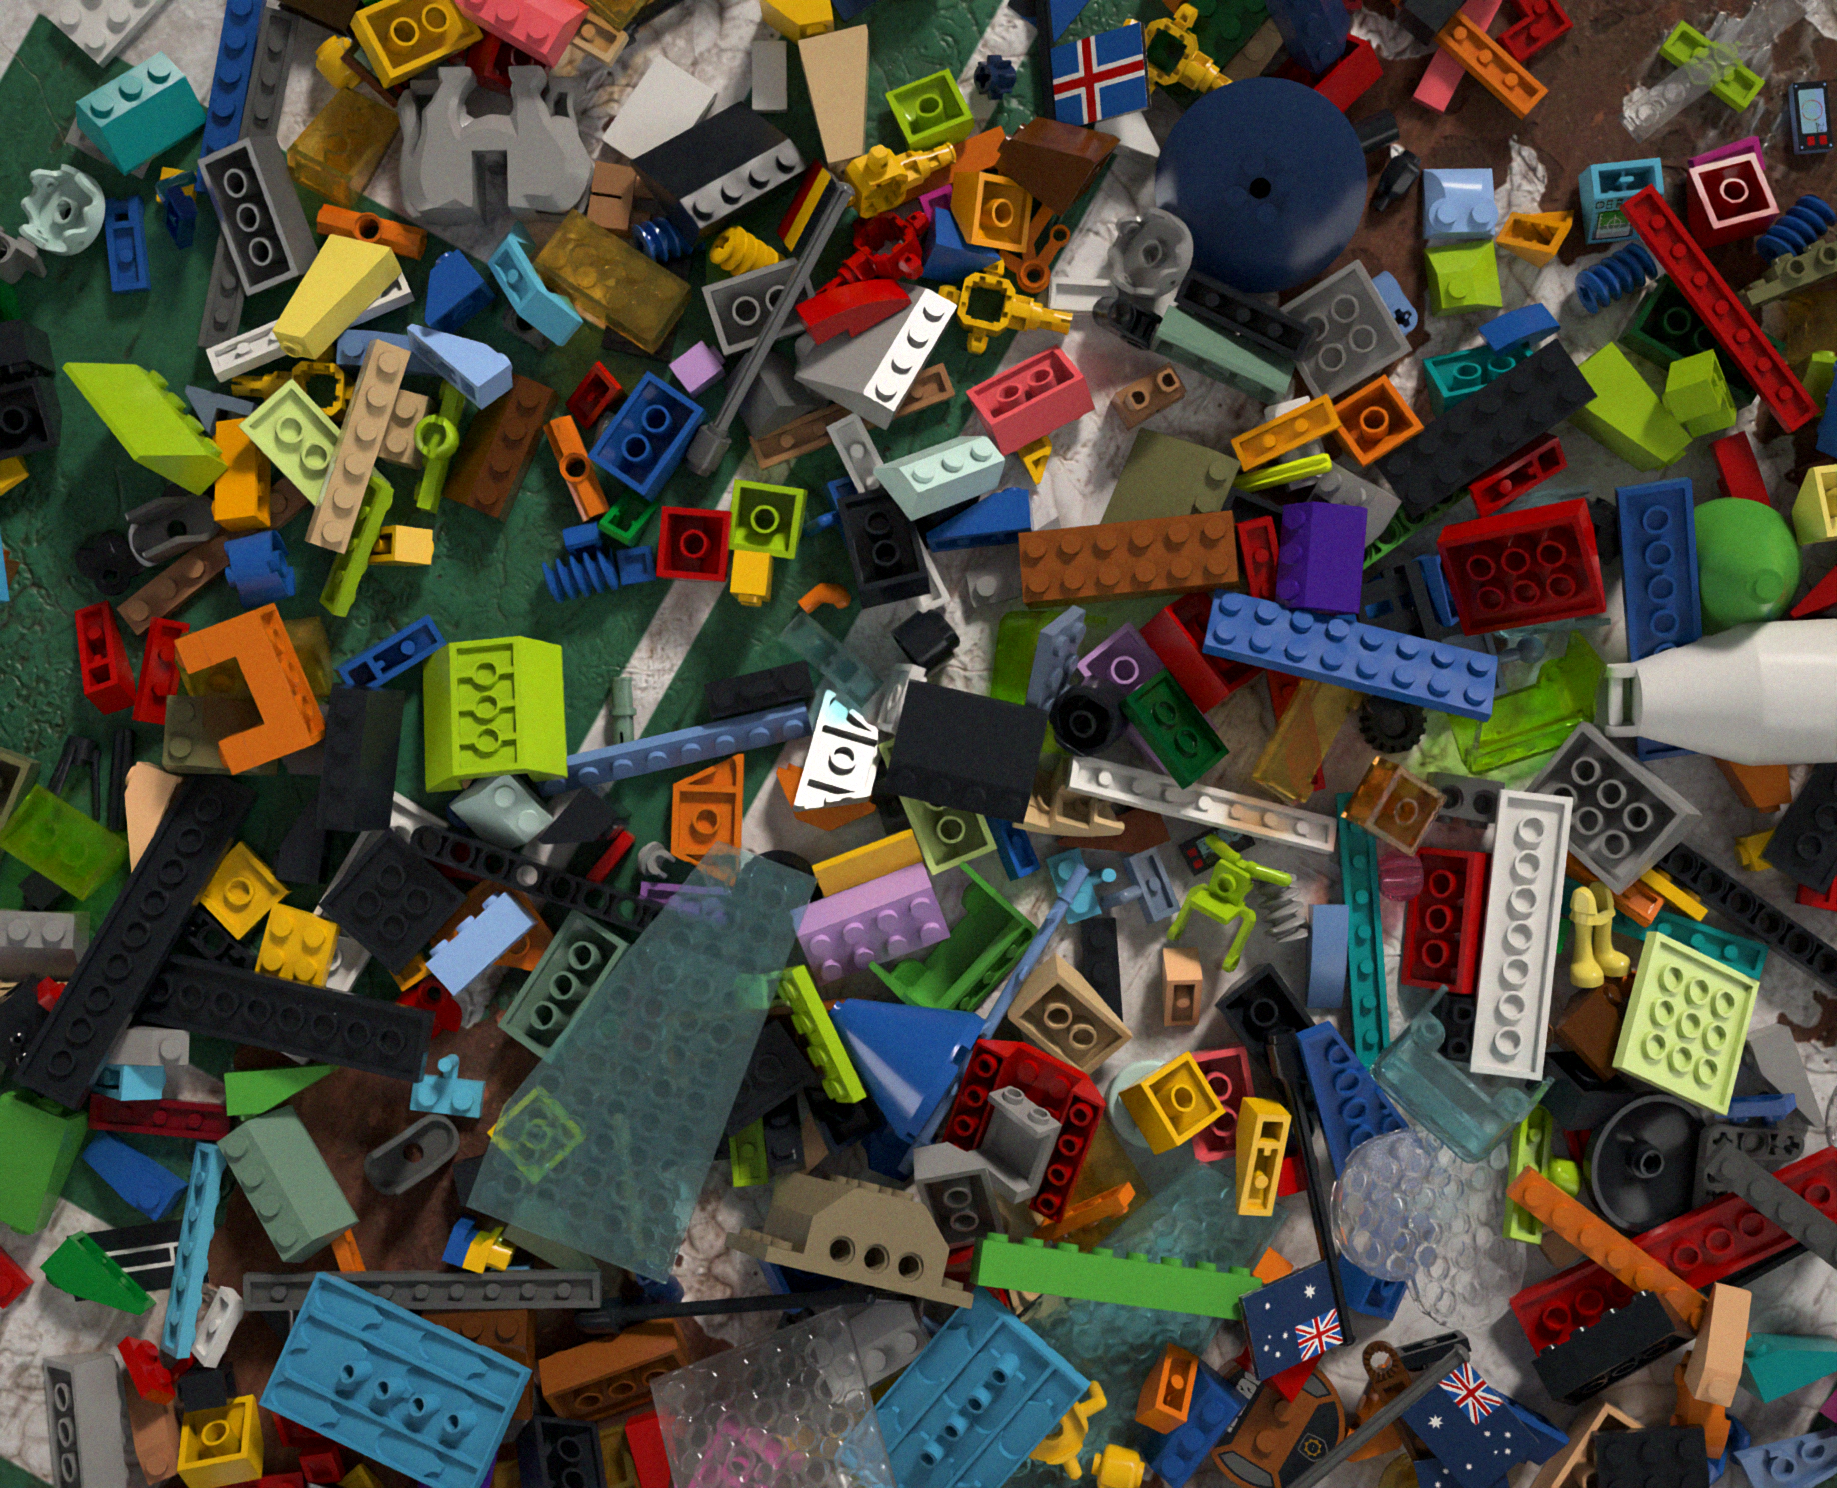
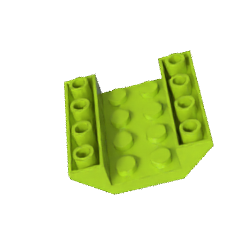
[423,636,568,793]

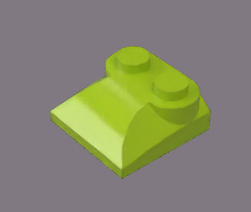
[885,68,975,152]

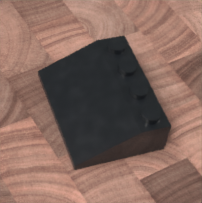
[630,101,810,248]
[883,678,1050,824]

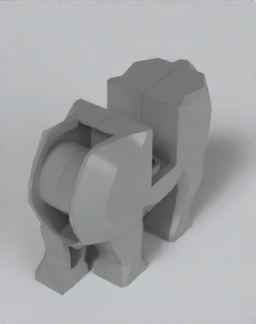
[397,65,594,226]

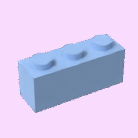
[425,891,538,996]

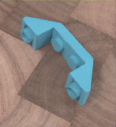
[487,220,583,346]

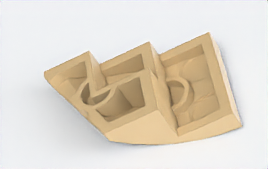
[1012,757,1125,837]

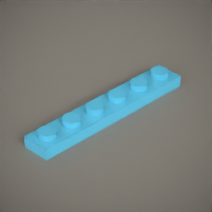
[160,1140,227,1359]

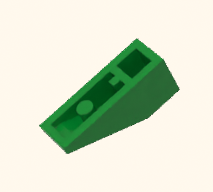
[39,1230,157,1316]

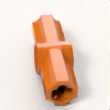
[316,204,427,261]
[543,415,611,523]

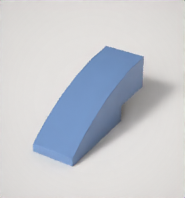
[1305,904,1349,1008]

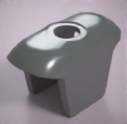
[124,494,221,567]
[363,1114,460,1196]

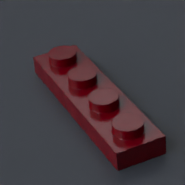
[88,1092,234,1141]

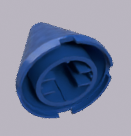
[828,998,986,1145]

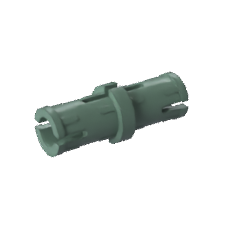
[609,677,637,745]

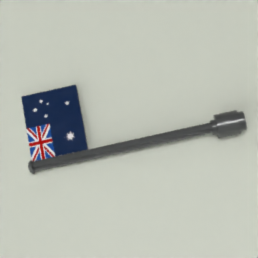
[1286,1344,1540,1488]

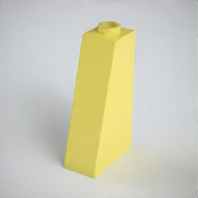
[272,234,402,360]

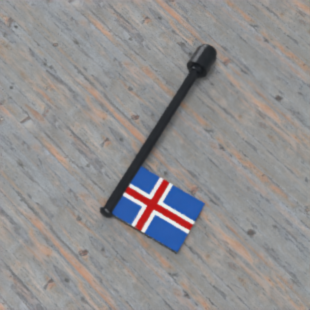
[1035,0,1151,127]

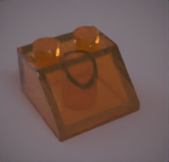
[1340,756,1448,858]

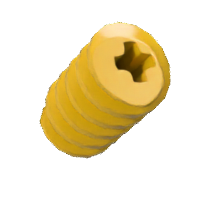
[709,225,787,277]

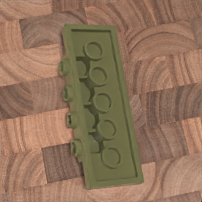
[1734,235,1837,312]

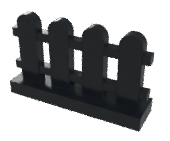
[1355,561,1442,719]

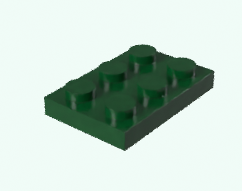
[1118,667,1230,790]

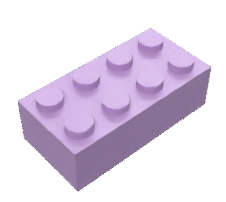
[790,861,951,986]

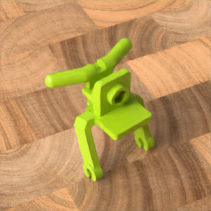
[1166,833,1292,973]

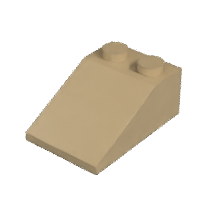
[1007,953,1133,1075]

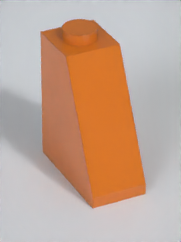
[1712,756,1793,813]

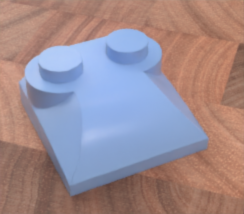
[1422,168,1498,239]

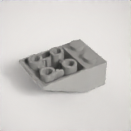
[1306,461,1402,548]

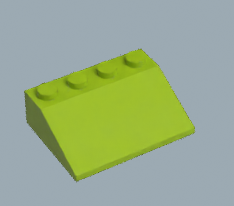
[62,362,229,496]

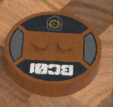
[1210,1357,1345,1488]

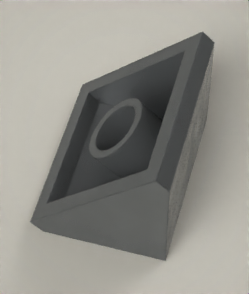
[723,352,816,441]

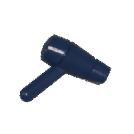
[627,1258,684,1323]

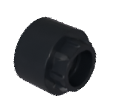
[890,609,960,679]

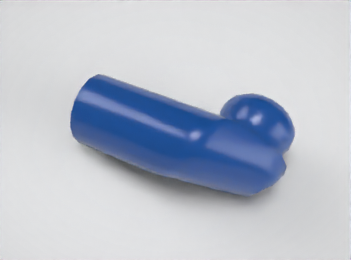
[1725,1414,1751,1466]

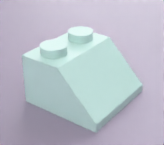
[449,774,553,855]

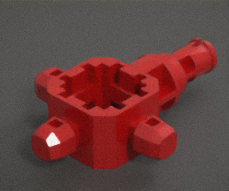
[815,211,930,296]

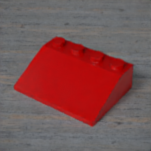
[1436,497,1607,637]

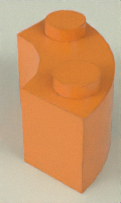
[1669,1350,1731,1460]

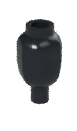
[1372,150,1422,213]

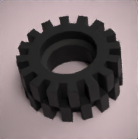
[1359,704,1427,754]

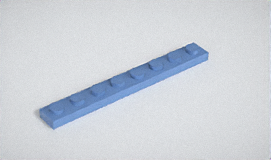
[536,701,813,797]

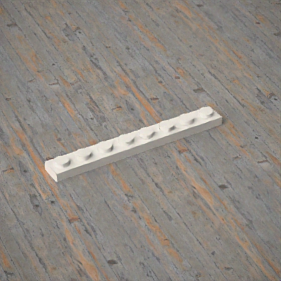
[1065,755,1337,855]

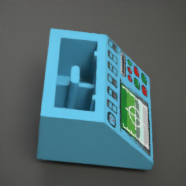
[1578,158,1664,245]

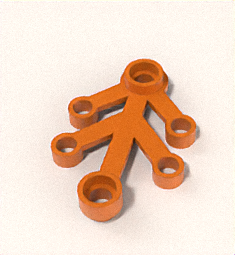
[998,170,1070,294]

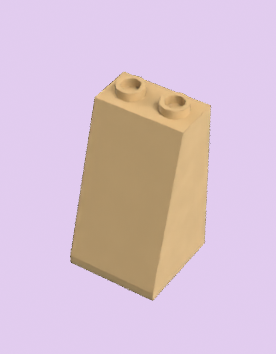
[798,24,870,182]

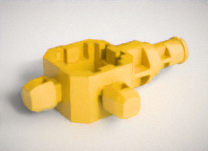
[1122,3,1233,95]
[844,142,957,219]
[938,257,1073,355]
[231,344,356,422]

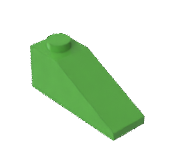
[224,1062,339,1121]

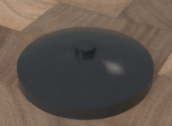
[1583,1091,1710,1232]

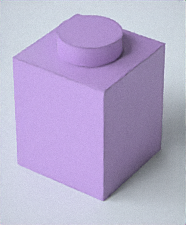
[669,341,726,399]

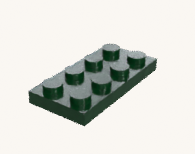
[1146,0,1271,112]

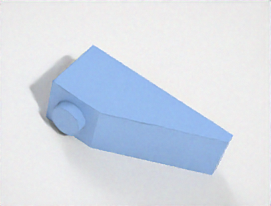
[407,324,513,410]

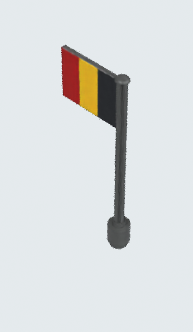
[685,158,855,477]

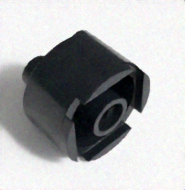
[1049,675,1130,757]

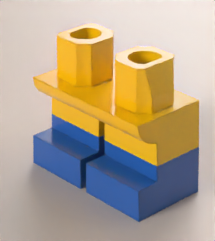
[442,1213,518,1274]

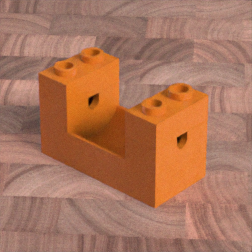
[174,603,327,775]

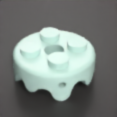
[18,164,106,256]
[1106,1058,1167,1149]

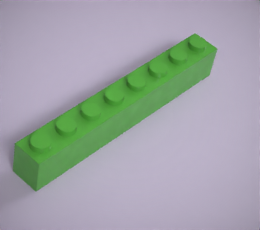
[969,1232,1262,1321]

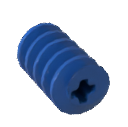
[1756,194,1837,266]
[631,214,705,267]
[1575,243,1658,314]
[542,547,619,604]

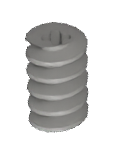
[1252,867,1310,944]

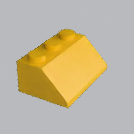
[811,828,927,897]

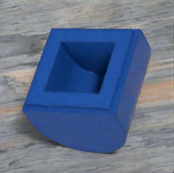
[563,521,607,561]

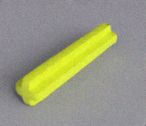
[1231,453,1332,493]

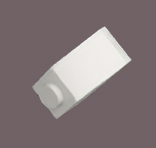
[1094,111,1160,167]

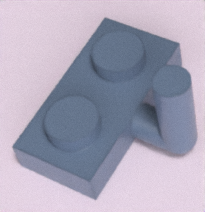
[1100,846,1181,924]

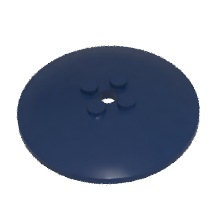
[1154,77,1367,294]

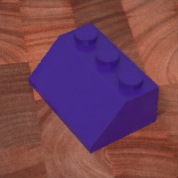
[1275,501,1368,616]

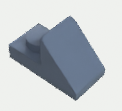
[185,385,259,436]

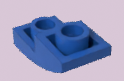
[1478,303,1561,358]

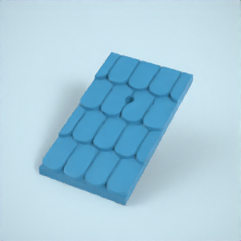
[259,1272,533,1488]
[834,1285,1091,1488]

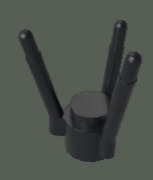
[43,735,102,822]

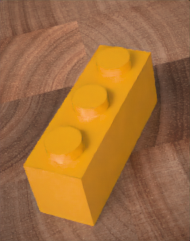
[211,418,271,532]

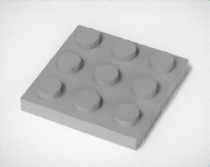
[1279,259,1412,400]

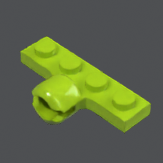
[413,379,466,514]
[1502,1096,1583,1245]

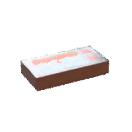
[340,37,413,109]

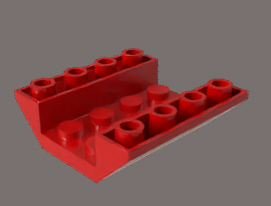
[941,1039,1107,1224]

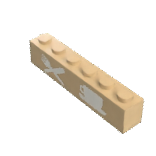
[304,339,411,554]

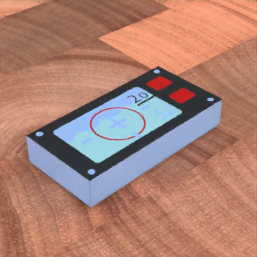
[1788,80,1834,155]

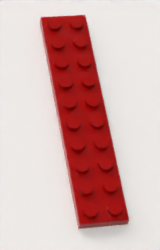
[1507,1145,1837,1357]

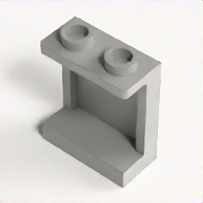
[967,1086,1062,1204]

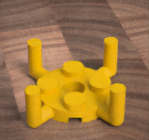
[1028,1380,1107,1480]

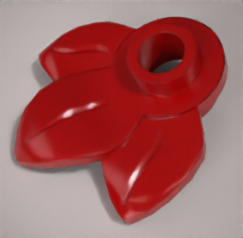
[396,975,463,1040]

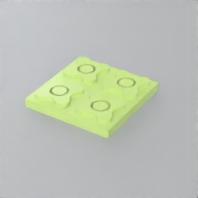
[1612,932,1760,1116]

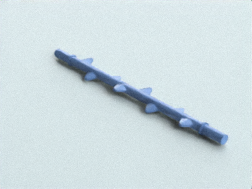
[897,863,1090,1176]

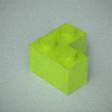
[1662,349,1737,438]

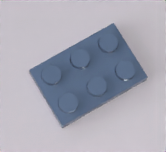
[1025,605,1086,719]

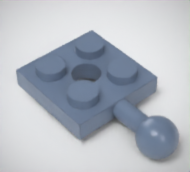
[1438,632,1544,712]

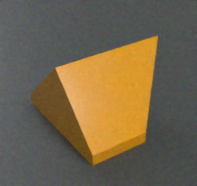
[1495,210,1574,269]

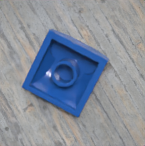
[1412,550,1460,627]

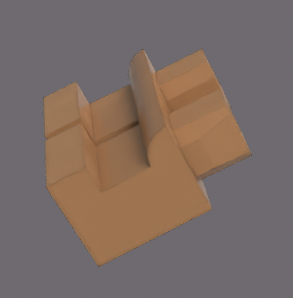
[586,161,655,239]
[1110,362,1187,431]

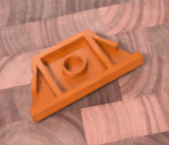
[671,754,745,887]

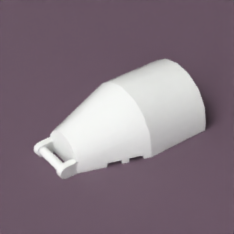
[1605,619,1837,766]

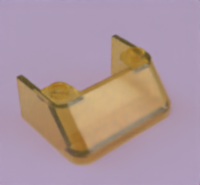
[1237,677,1365,807]

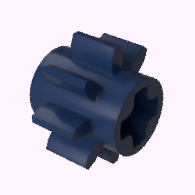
[974,55,1016,100]

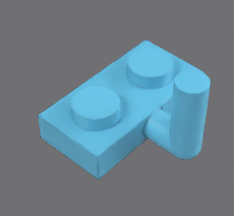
[1045,847,1116,924]
[410,1054,486,1118]

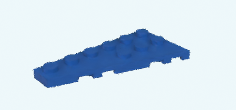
[1295,1020,1441,1207]

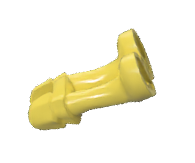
[1569,880,1632,988]

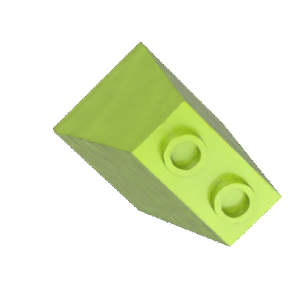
[1565,341,1693,473]

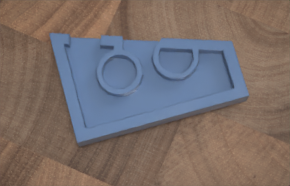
[1733,1427,1837,1488]

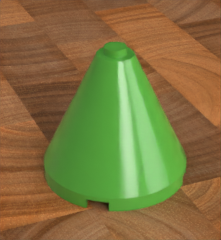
[1694,497,1803,636]

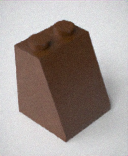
[994,116,1121,217]

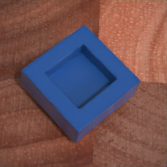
[616,545,658,586]

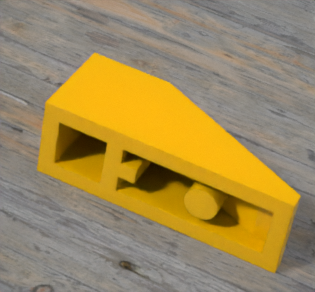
[1236,1097,1292,1216]

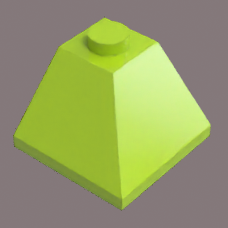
[1423,239,1503,318]

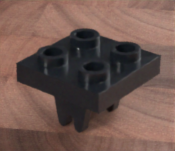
[1585,497,1619,565]

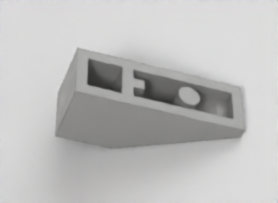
[1741,1023,1826,1129]
[106,1024,190,1066]

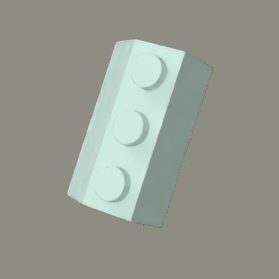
[873,436,1006,521]

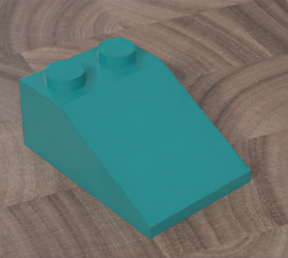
[1738,1332,1837,1404]

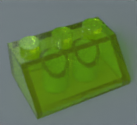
[0,783,130,901]

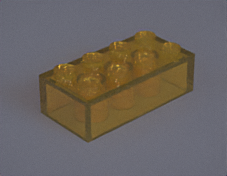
[532,208,692,355]

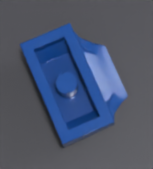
[860,1111,938,1182]

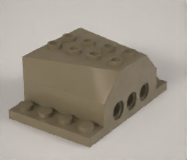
[724,1172,975,1309]

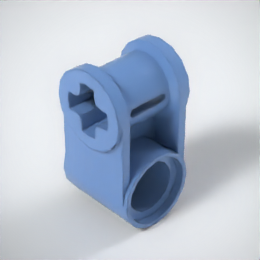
[1372,271,1418,336]

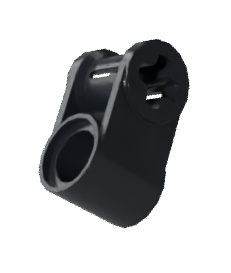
[1092,296,1163,351]

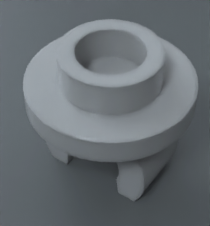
[637,841,676,879]

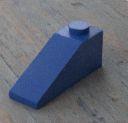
[926,487,1034,553]
[333,614,447,687]
[81,1130,189,1221]

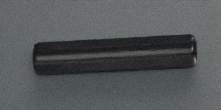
[106,729,135,832]

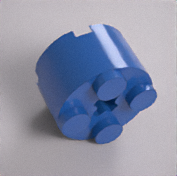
[224,530,296,609]

